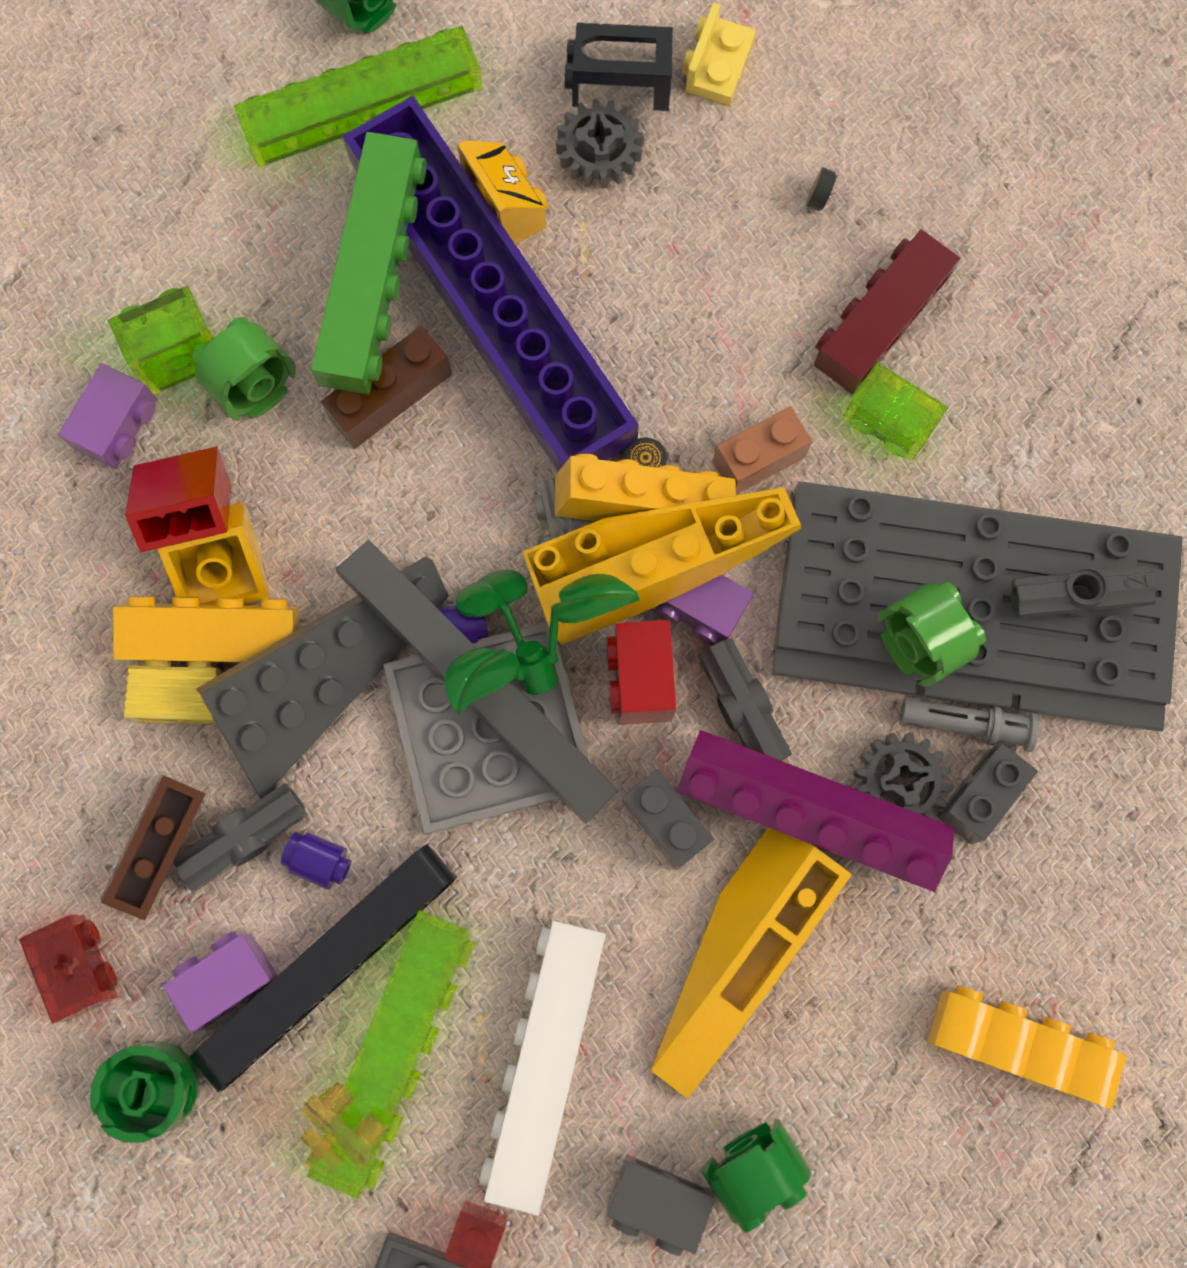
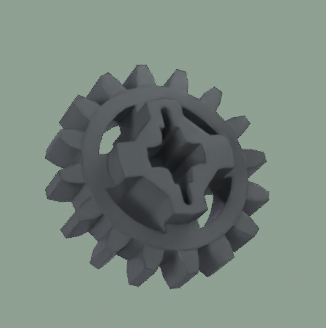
[556,99,644,188]
[853,732,952,819]

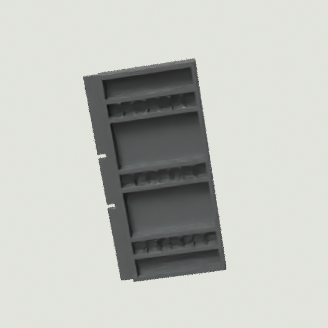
[772,481,1183,732]

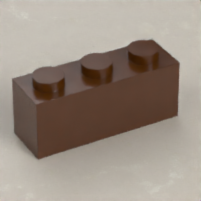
[320,325,452,449]
[100,775,206,921]

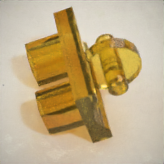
[300,1082,387,1172]

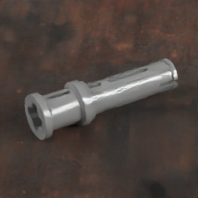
[900,696,1040,752]

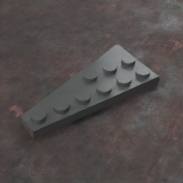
[196,556,449,799]

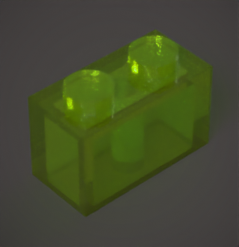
[843,362,949,461]

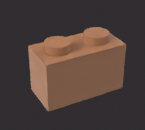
[712,406,813,495]

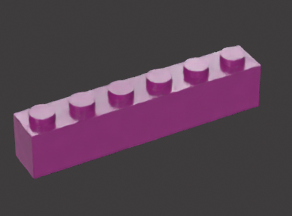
[676,730,955,892]

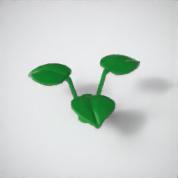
[444,570,640,714]

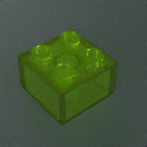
[108,285,217,394]

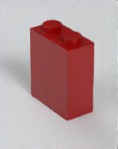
[125,446,230,553]

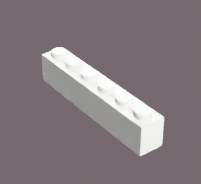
[479,921,606,1216]

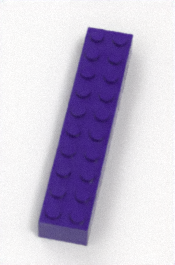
[342,95,639,472]

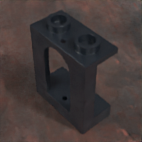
[564,23,673,111]

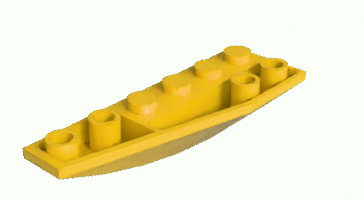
[522,487,802,645]
[650,827,852,1099]

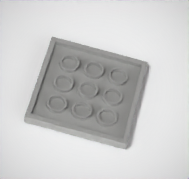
[383,622,589,835]

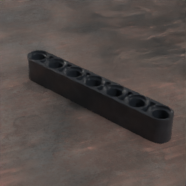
[189,844,457,1093]

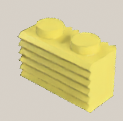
[124,660,224,725]

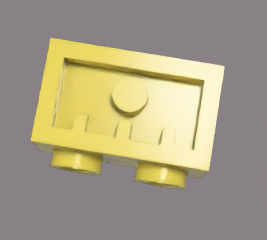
[681,3,757,106]

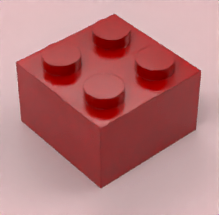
[606,620,676,725]

